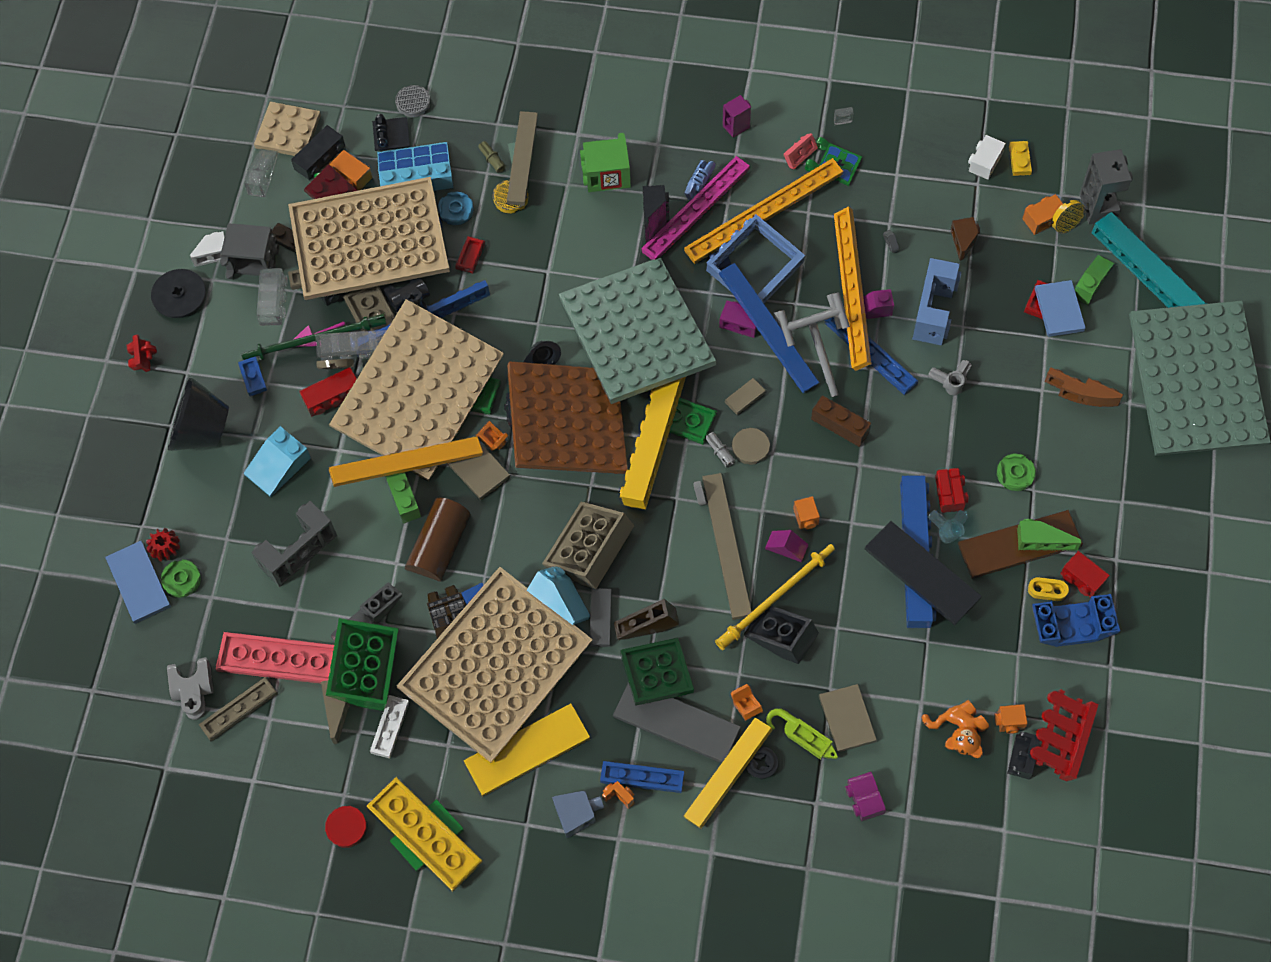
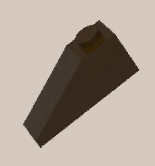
[614,599,679,640]

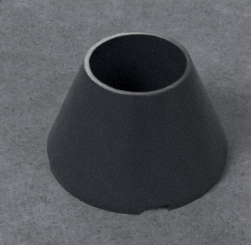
[167,377,229,451]

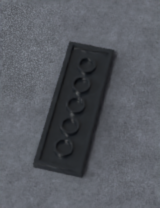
[864,521,982,626]

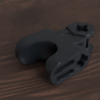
[384,278,430,312]

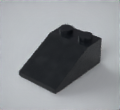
[744,606,819,664]

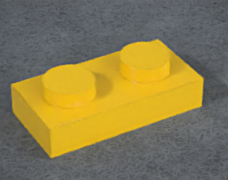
[1009,141,1032,176]

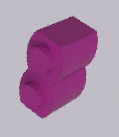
[845,772,886,821]

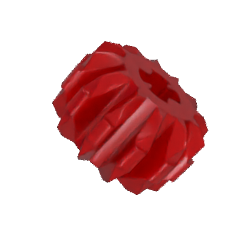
[146,528,180,562]

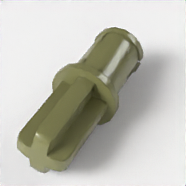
[478,141,506,173]

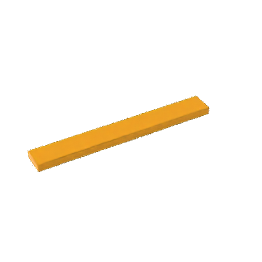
[329,436,483,487]

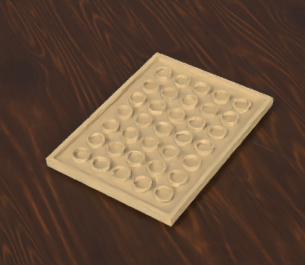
[288,177,450,300]
[329,299,504,481]
[397,567,593,763]

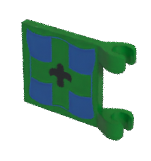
[805,137,862,186]

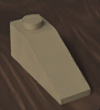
[321,680,350,744]

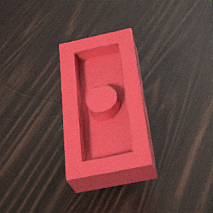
[784,133,818,169]

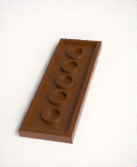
[958,510,1083,579]

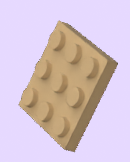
[254,102,321,156]

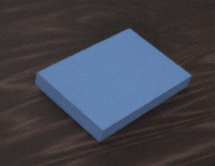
[1035,280,1085,337]

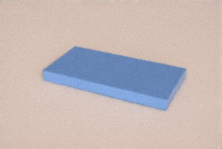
[105,541,171,624]

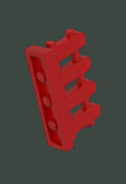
[1030,689,1099,782]

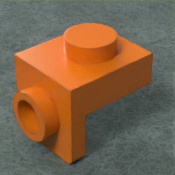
[476,421,508,451]
[731,684,763,721]
[602,781,635,809]

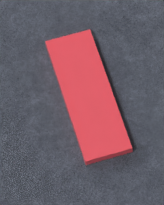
[215,632,334,684]

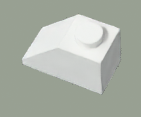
[190,232,225,267]

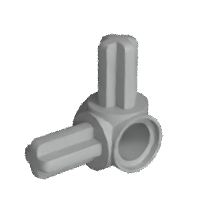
[928,360,972,396]

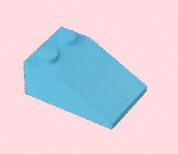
[244,426,311,497]
[527,566,590,625]

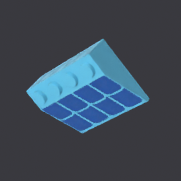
[377,142,454,191]

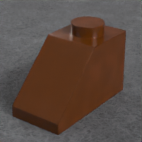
[950,217,980,261]

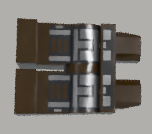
[427,585,466,639]

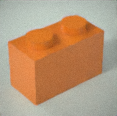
[330,150,373,191]
[1022,194,1063,235]

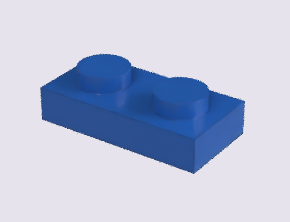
[238,356,267,396]

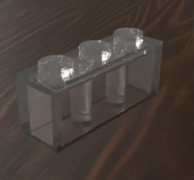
[257,268,288,326]

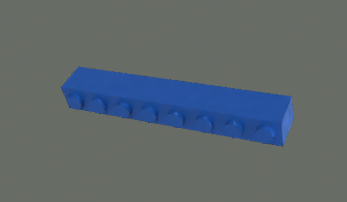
[900,476,936,628]

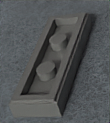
[590,589,611,647]

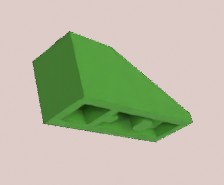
[1075,255,1114,306]
[1017,519,1081,551]

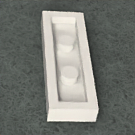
[370,695,409,759]

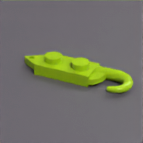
[766,709,838,760]

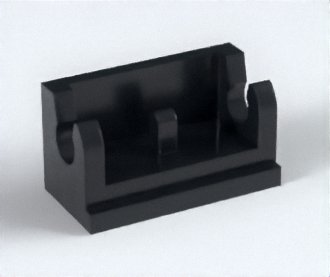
[1007,732,1040,780]

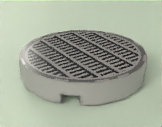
[395,85,431,117]

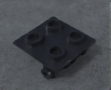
[372,114,410,151]

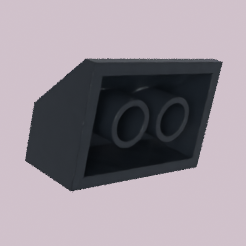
[643,185,670,243]

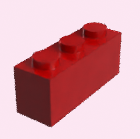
[299,367,357,417]

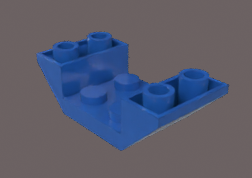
[1032,594,1120,647]

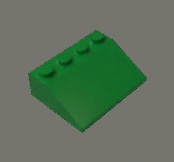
[325,618,398,711]

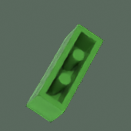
[385,472,421,524]

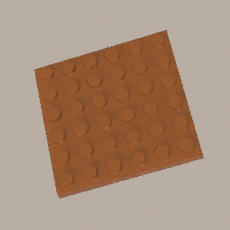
[507,361,627,474]

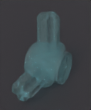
[928,510,968,544]

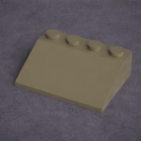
[542,502,634,589]

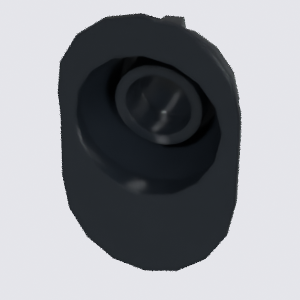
[523,341,561,365]

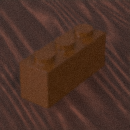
[811,395,871,447]

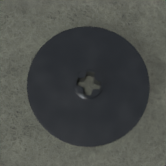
[151,269,206,318]

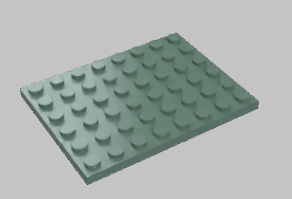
[559,257,716,404]
[1129,301,1271,456]

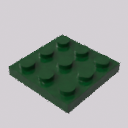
[620,638,694,706]

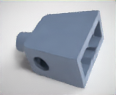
[552,791,604,838]

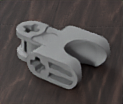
[167,657,213,720]

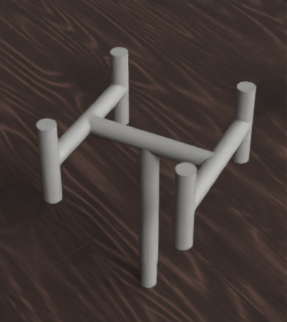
[774,292,850,397]

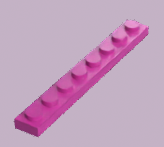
[641,156,750,260]

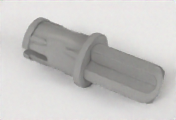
[706,432,736,468]

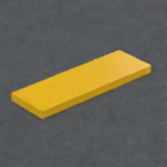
[463,704,590,797]
[367,777,483,892]

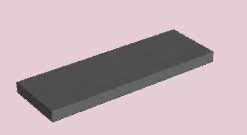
[613,683,740,763]

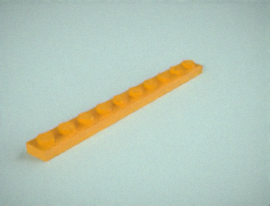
[684,158,843,264]
[834,206,871,371]

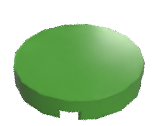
[997,454,1036,491]
[161,560,201,598]

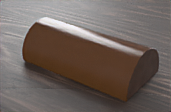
[405,498,471,582]

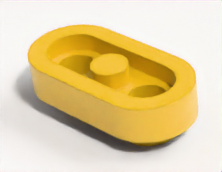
[1028,577,1069,601]

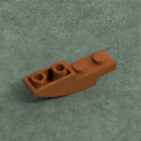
[1044,367,1123,407]

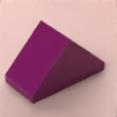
[765,530,809,562]

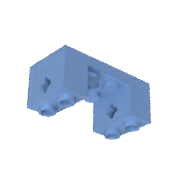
[912,258,961,345]

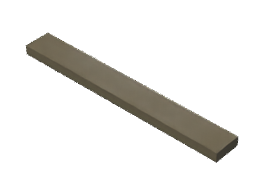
[702,473,751,620]

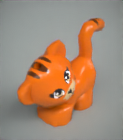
[921,700,989,759]

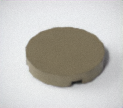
[316,359,354,369]
[732,428,770,465]

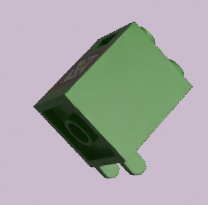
[580,133,631,192]

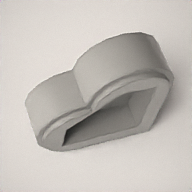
[693,480,706,506]

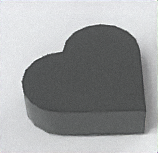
[883,230,899,253]

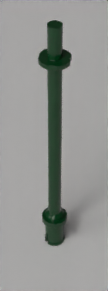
[241,313,387,360]

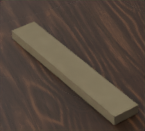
[507,111,538,206]

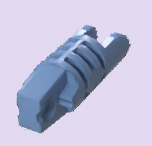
[684,160,716,200]

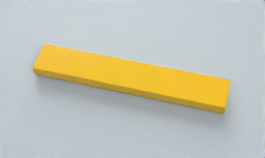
[684,718,772,829]

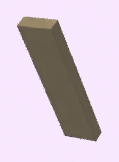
[198,677,278,741]

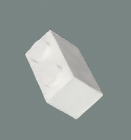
[968,135,1006,179]

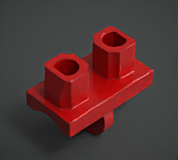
[126,335,157,372]

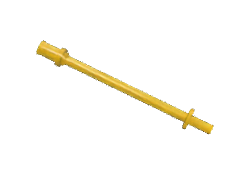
[715,544,835,650]

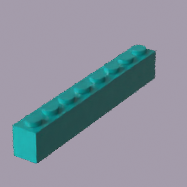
[1092,212,1207,308]

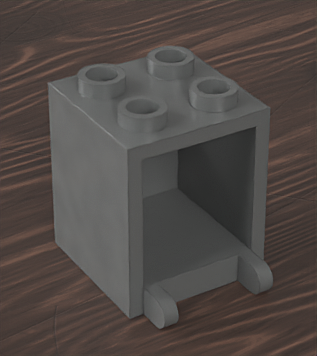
[220,223,279,279]

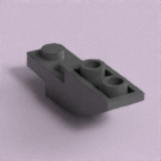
[331,582,402,641]

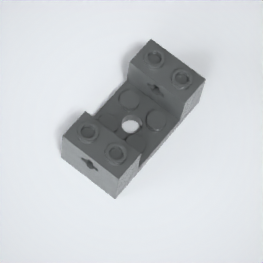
[1079,149,1133,224]
[251,501,337,587]

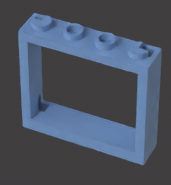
[706,214,805,304]

